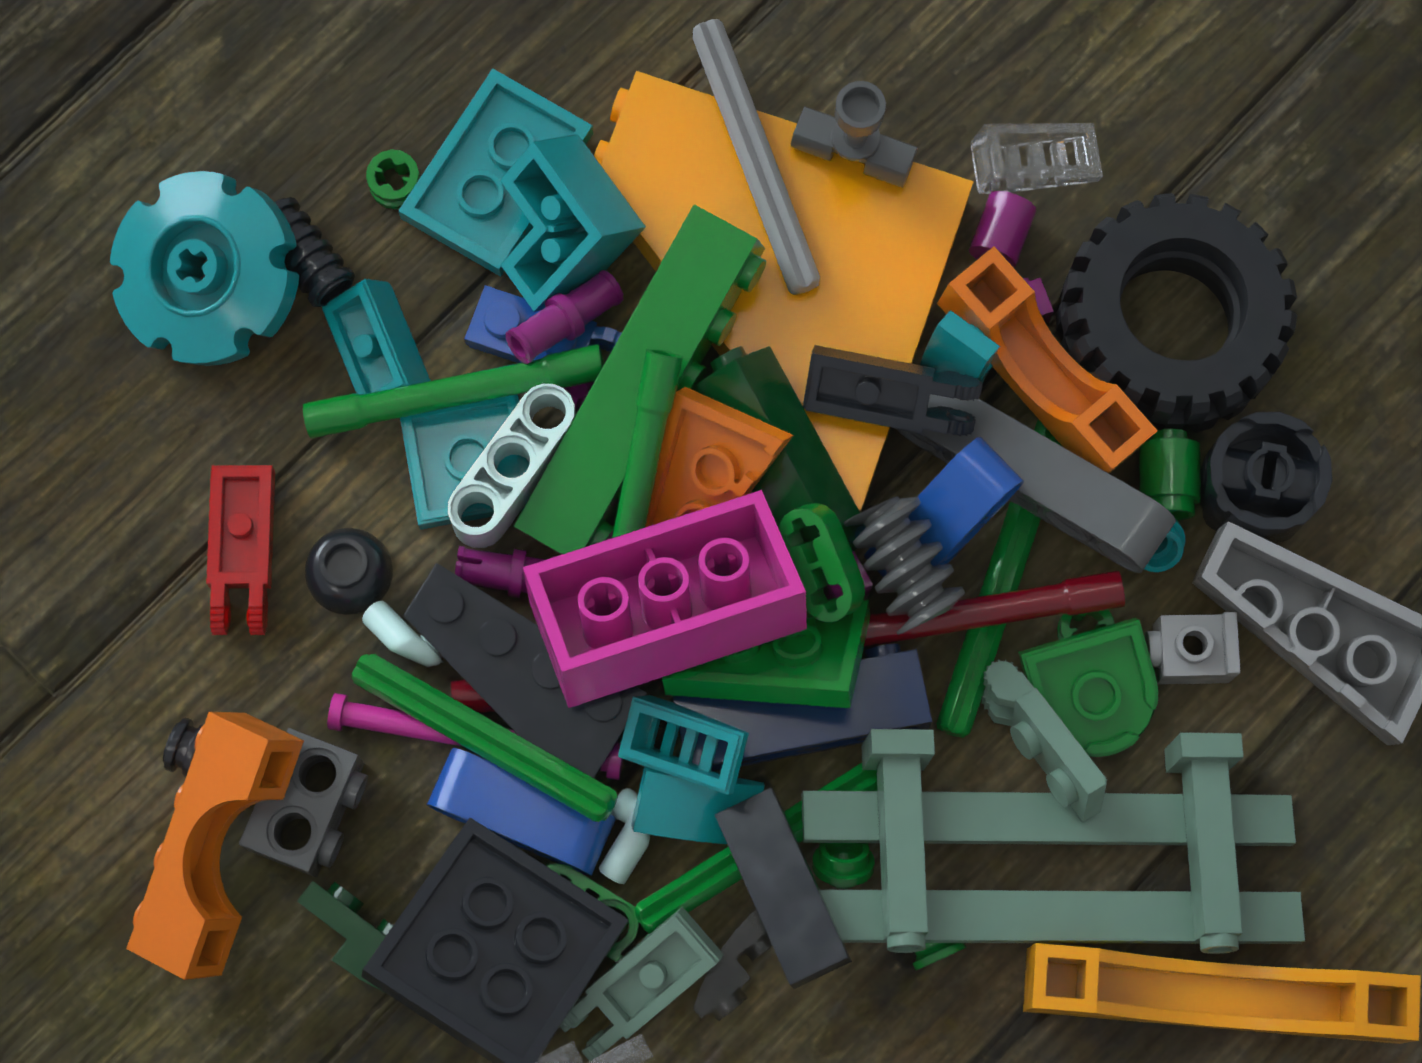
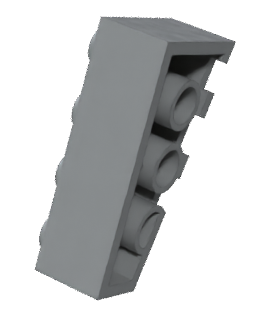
[1192,521,1422,745]

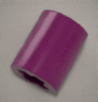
[969,191,1036,268]

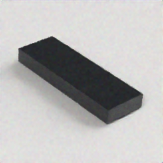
[715,788,852,989]

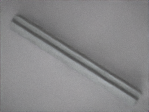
[692,19,820,295]

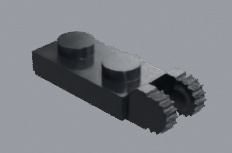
[803,345,983,436]

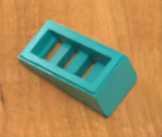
[618,695,749,795]

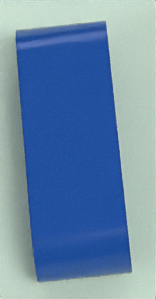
[864,437,1024,578]
[426,748,616,876]

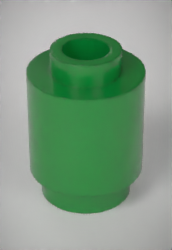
[1139,429,1201,521]

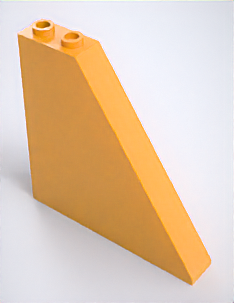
[594,71,974,513]

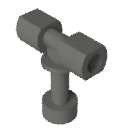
[791,81,918,188]

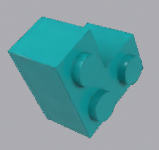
[500,134,646,312]

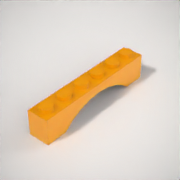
[1023,943,1421,1044]

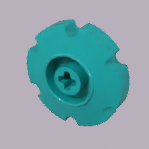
[110,171,299,366]

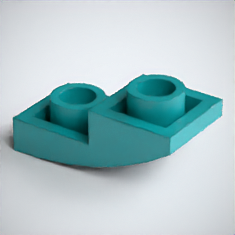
[920,310,1000,383]
[631,766,765,844]

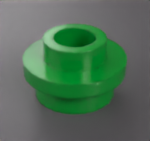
[812,843,875,889]

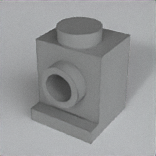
[1144,612,1240,684]

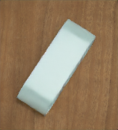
[448,384,576,548]

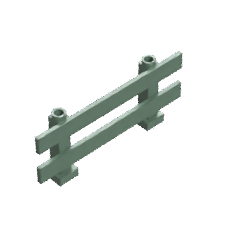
[801,729,1305,954]

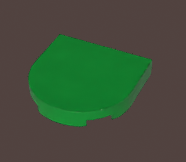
[1018,617,1158,757]

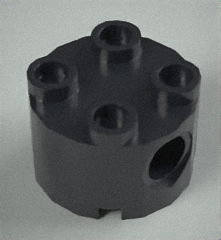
[1199,412,1332,544]

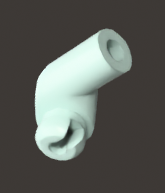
[362,601,443,667]
[599,788,650,884]

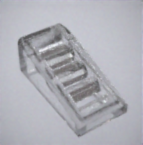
[971,123,1103,194]

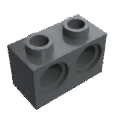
[239,728,368,878]

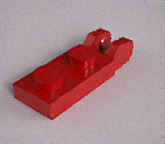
[206,465,275,635]

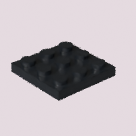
[361,818,629,1063]

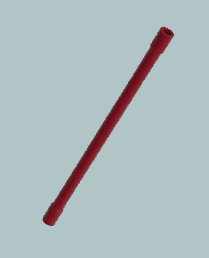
[451,571,1125,714]

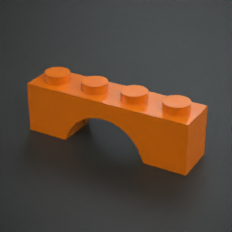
[937,246,1158,473]
[126,712,304,980]

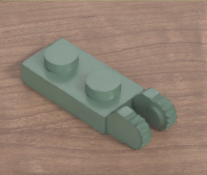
[981,659,1107,822]
[560,907,724,1062]

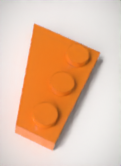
[646,387,793,527]

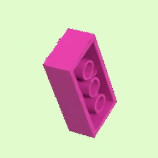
[523,490,807,708]

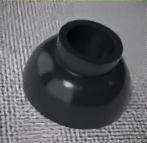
[305,528,393,615]

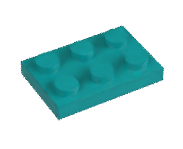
[398,68,593,277]

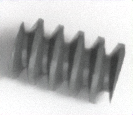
[843,496,965,635]

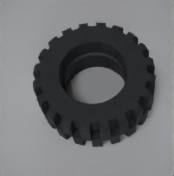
[1056,193,1297,433]

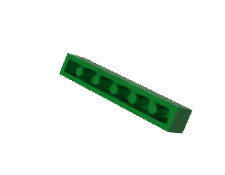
[514,204,766,554]

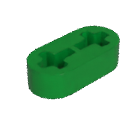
[779,503,865,622]

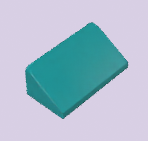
[322,279,431,394]

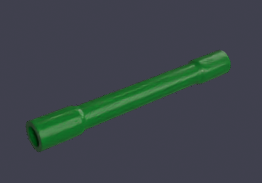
[303,344,604,439]
[612,349,683,538]

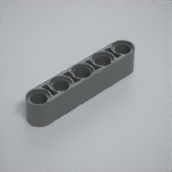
[895,394,1176,573]

